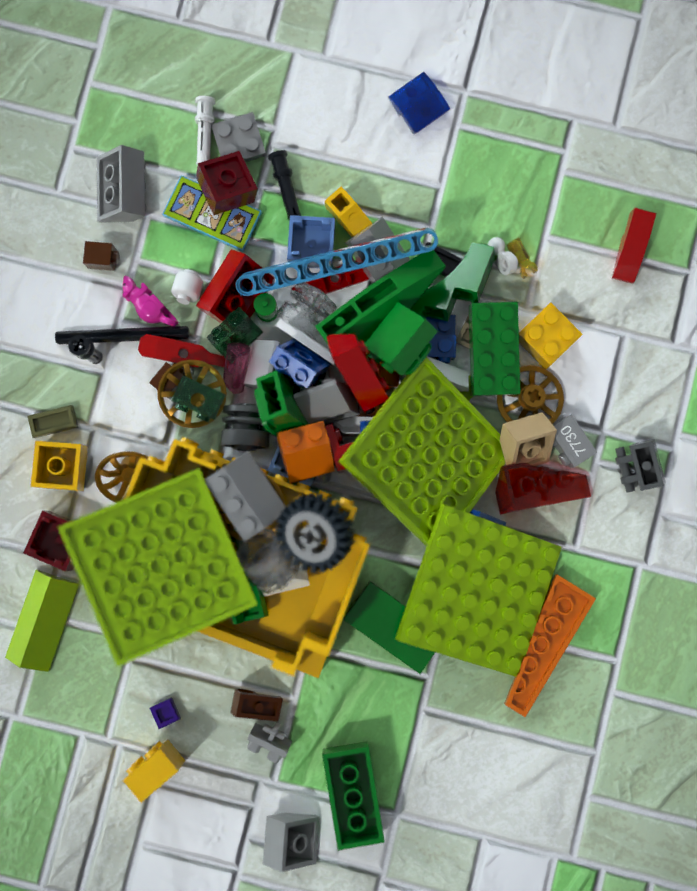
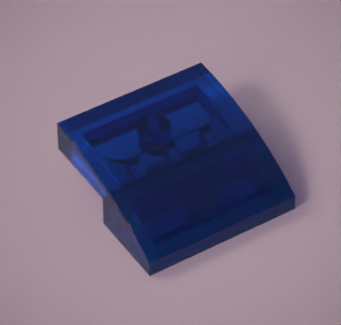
[388,71,451,134]

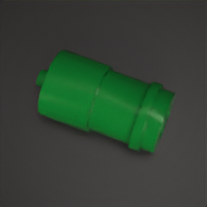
[254,293,279,322]

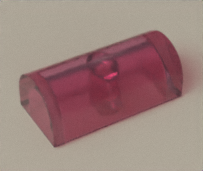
[223,343,250,394]

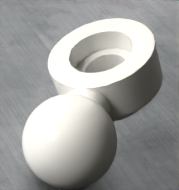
[488,237,518,275]

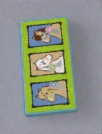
[162,175,262,252]

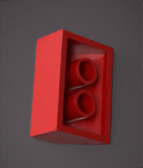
[196,249,275,334]
[326,334,390,412]

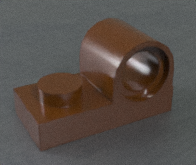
[230,689,283,722]

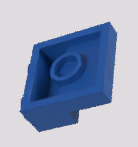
[426,315,456,364]
[269,339,331,388]

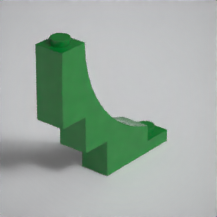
[410,242,495,322]

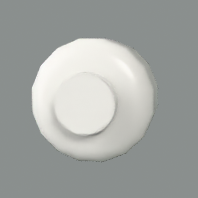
[171,269,204,305]

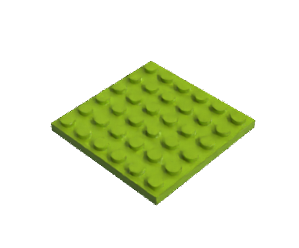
[339,357,505,547]
[58,468,258,667]
[395,504,562,677]

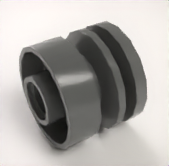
[221,403,270,451]

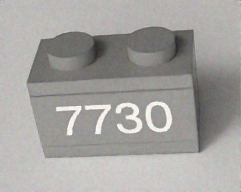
[552,414,597,469]

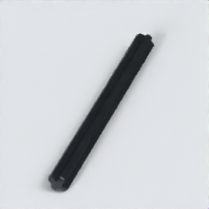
[55,326,189,344]

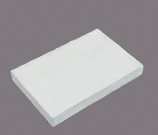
[276,319,337,367]

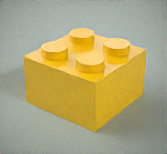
[519,302,583,369]
[30,441,88,491]
[123,740,186,803]

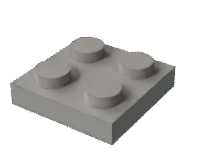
[211,112,266,162]

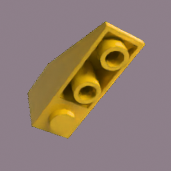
[324,186,372,237]

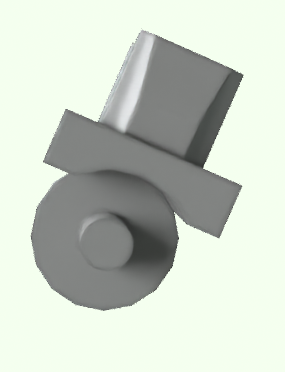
[247,721,292,763]

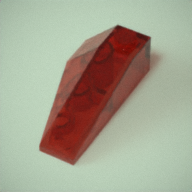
[495,463,591,515]

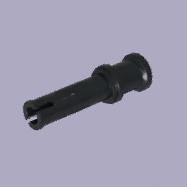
[268,150,301,220]
[68,335,103,364]

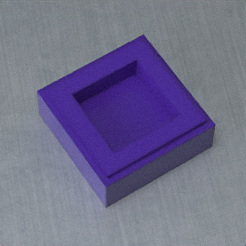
[150,697,181,729]

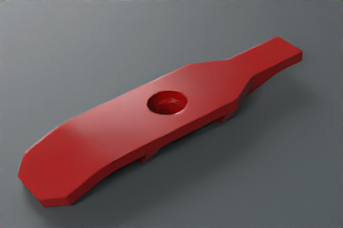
[291,260,369,299]
[138,334,229,368]

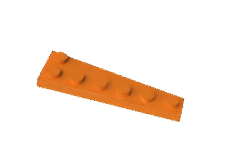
[504,574,596,717]

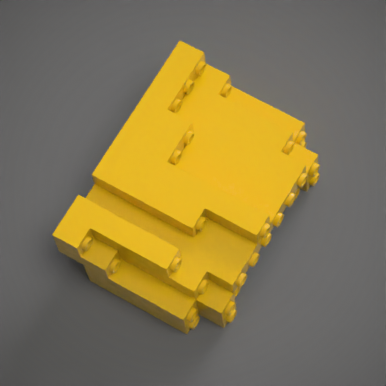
[123,437,370,678]

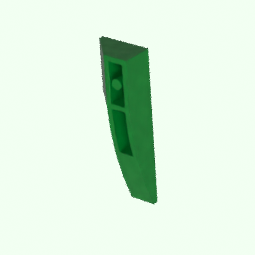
[315,250,446,346]

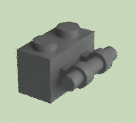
[615,439,666,493]

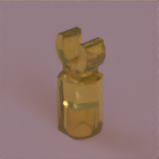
[506,238,538,279]

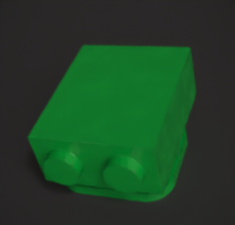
[365,302,438,376]
[254,370,309,437]

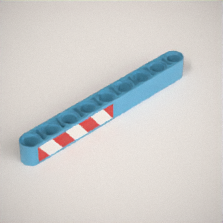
[236,228,438,296]

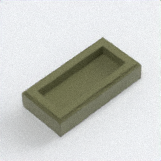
[27,405,78,438]

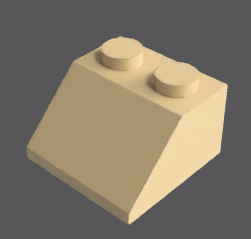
[500,412,557,474]

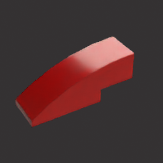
[612,208,657,284]

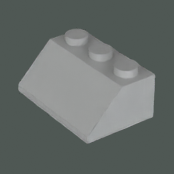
[97,145,146,222]
[345,217,410,284]
[205,450,286,541]

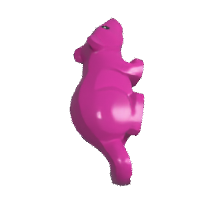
[123,276,179,326]

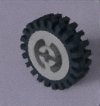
[275,493,355,573]

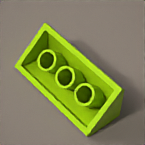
[5,570,80,672]

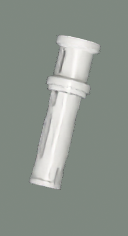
[195,96,215,165]

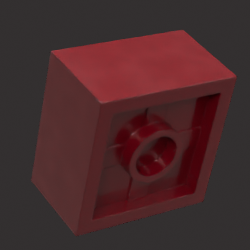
[196,151,258,215]
[23,510,74,572]

